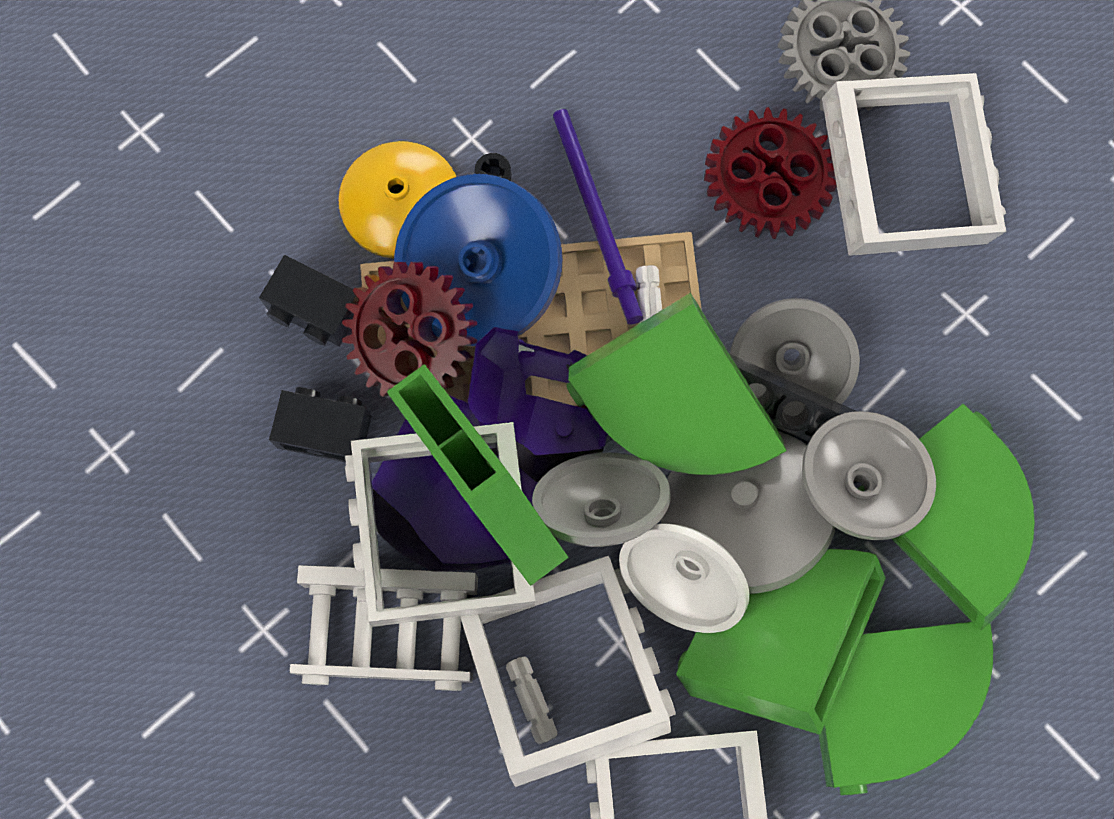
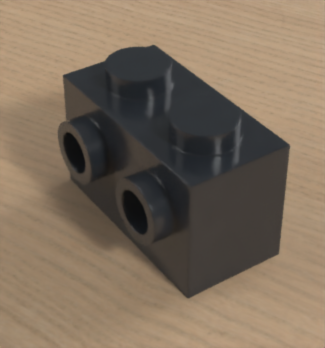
[259,255,360,347]
[269,387,372,462]

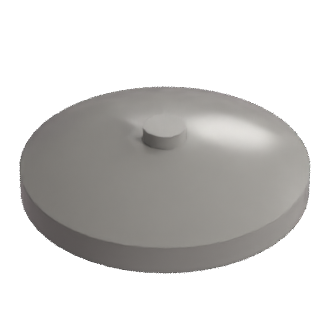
[661,431,836,594]

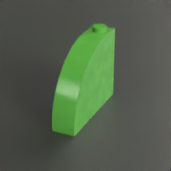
[566,293,787,475]
[387,364,569,586]
[858,404,1035,630]
[676,549,886,735]
[818,622,993,795]

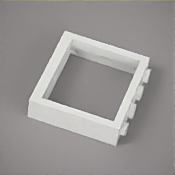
[822,73,1006,256]
[345,422,535,627]
[460,555,676,787]
[586,730,768,819]

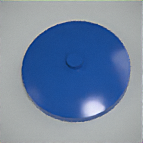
[394,174,562,347]

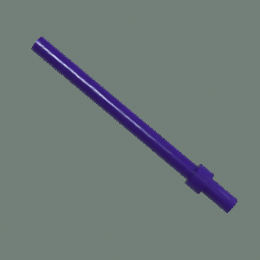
[553,109,643,325]

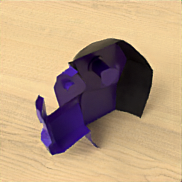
[372,327,608,572]

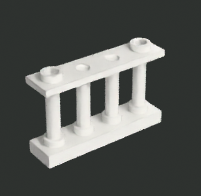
[290,565,478,691]

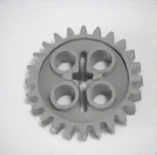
[777,0,910,111]

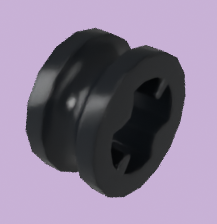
[474,153,512,181]

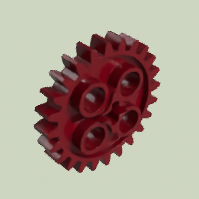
[704,107,837,239]
[342,262,478,397]

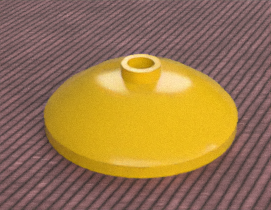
[339,141,456,259]

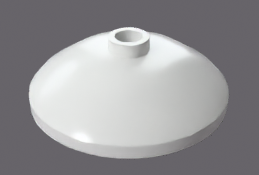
[619,524,749,633]

